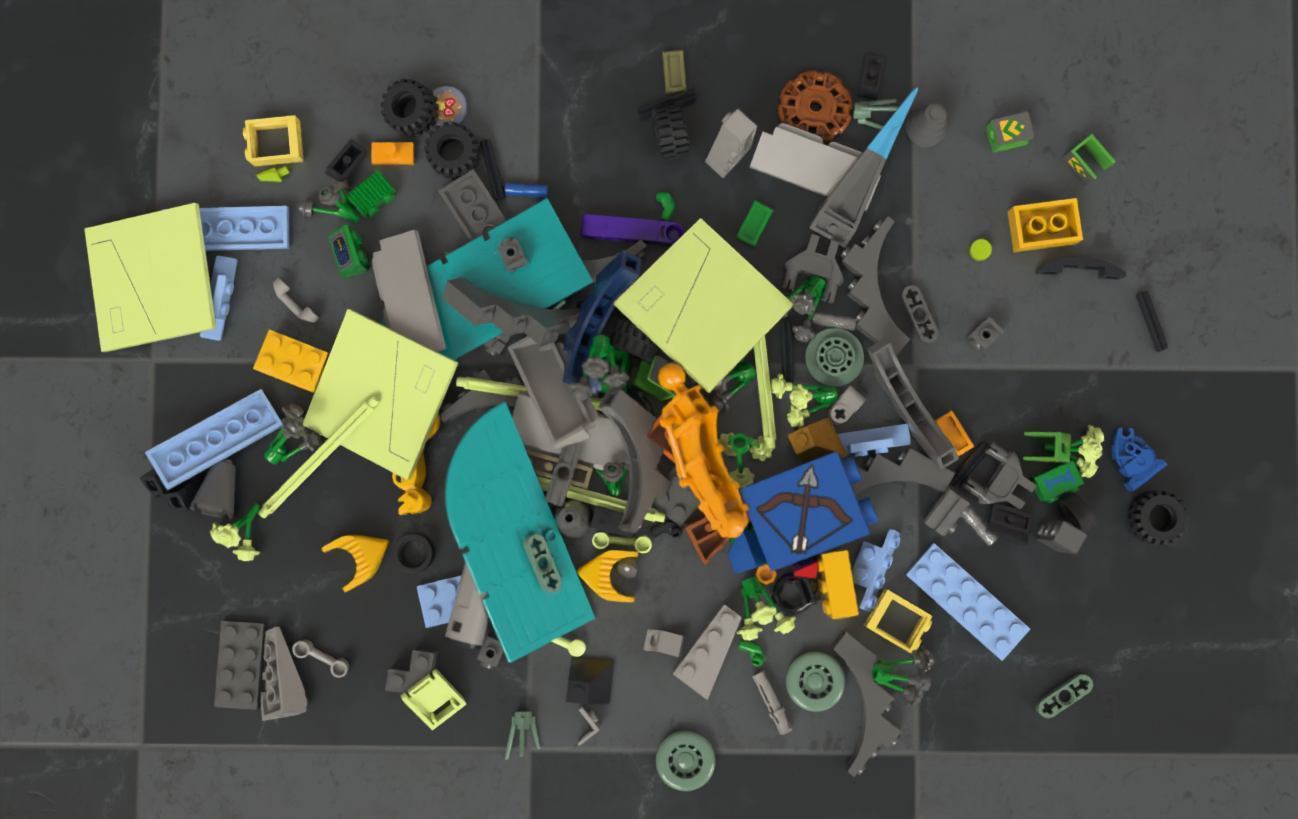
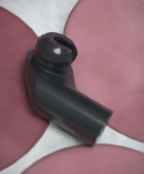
[650,520,682,538]

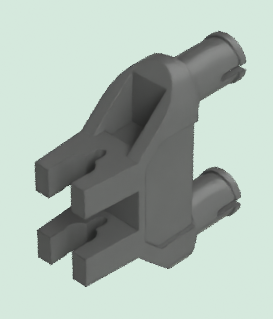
[781,234,844,304]
[961,441,1037,510]

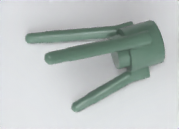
[853,99,899,130]
[505,711,541,760]

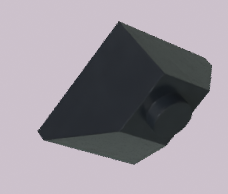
[566,656,614,705]

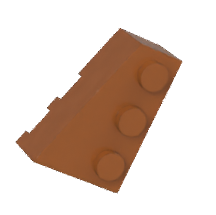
[683,496,750,565]

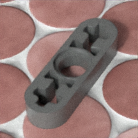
[901,285,938,344]

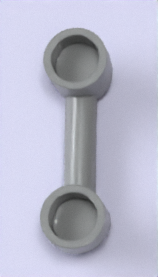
[273,277,319,323]
[293,639,349,678]

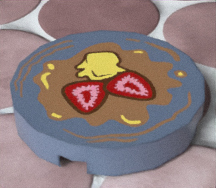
[432,86,468,128]

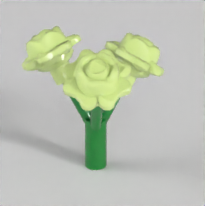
[1045,425,1104,478]
[210,503,261,561]

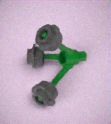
[299,179,360,223]
[594,462,629,499]

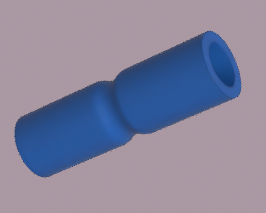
[505,182,548,198]

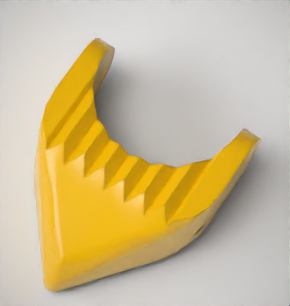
[321,535,390,593]
[576,550,638,602]

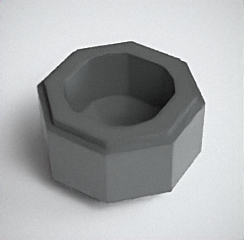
[616,558,639,579]

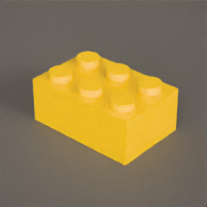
[1007,198,1083,252]
[253,330,330,393]
[817,549,859,619]

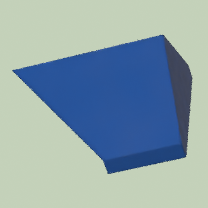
[728,529,767,574]

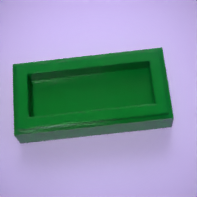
[736,200,773,247]

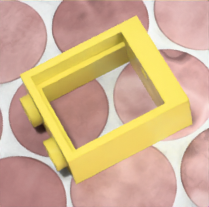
[243,115,304,167]
[863,589,932,653]

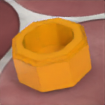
[756,563,777,585]

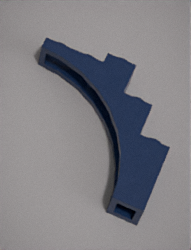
[562,250,641,385]

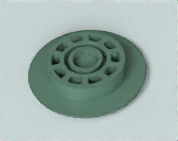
[805,328,864,386]
[786,651,846,712]
[656,730,716,791]

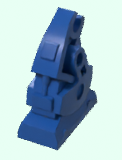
[1111,428,1168,491]

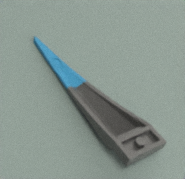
[809,87,918,248]

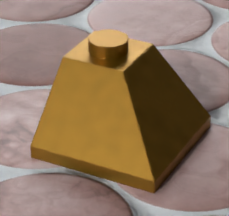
[788,417,847,465]

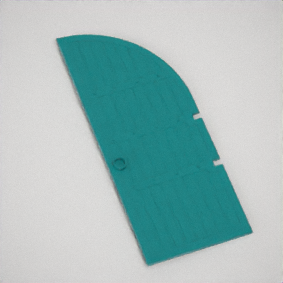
[381,198,593,360]
[446,402,595,663]

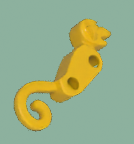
[392,412,440,515]

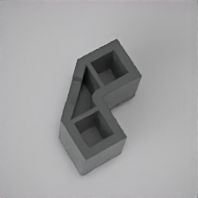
[385,648,438,693]

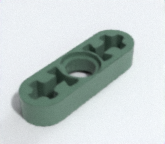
[523,534,561,593]
[1036,674,1093,718]

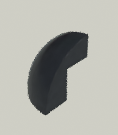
[140,469,202,511]

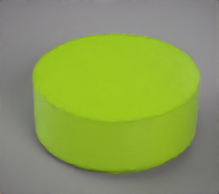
[969,239,992,261]

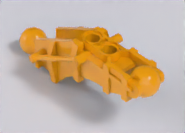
[658,363,749,538]

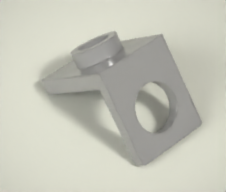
[643,629,684,657]
[577,704,600,746]

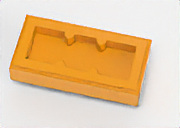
[934,410,974,456]

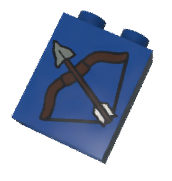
[739,452,878,571]

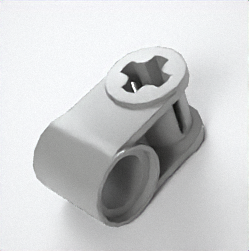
[827,385,866,425]

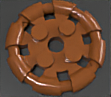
[778,70,853,144]

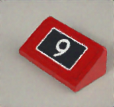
[791,555,818,578]

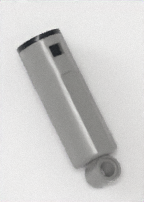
[444,550,490,650]

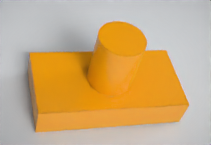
[372,142,415,165]

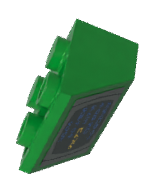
[328,224,370,279]

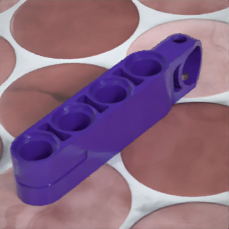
[580,214,684,245]

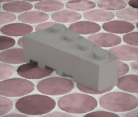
[705,109,757,178]
[673,603,742,700]

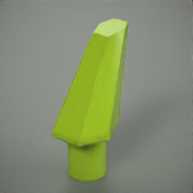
[256,166,290,182]

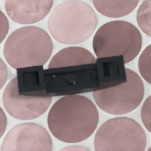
[1036,257,1126,280]

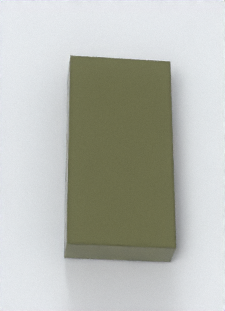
[662,50,686,94]

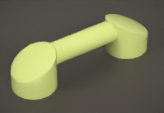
[592,530,652,553]
[551,636,586,657]

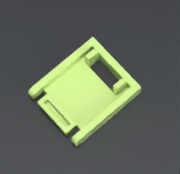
[401,669,466,730]

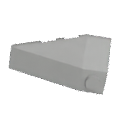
[260,627,307,721]

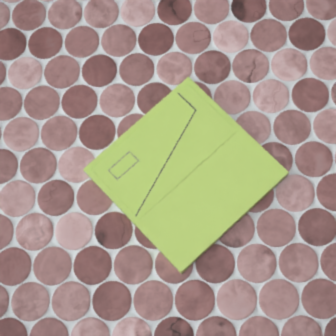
[85,203,216,352]
[614,218,794,393]
[303,309,458,480]

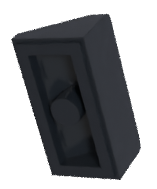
[325,139,368,183]

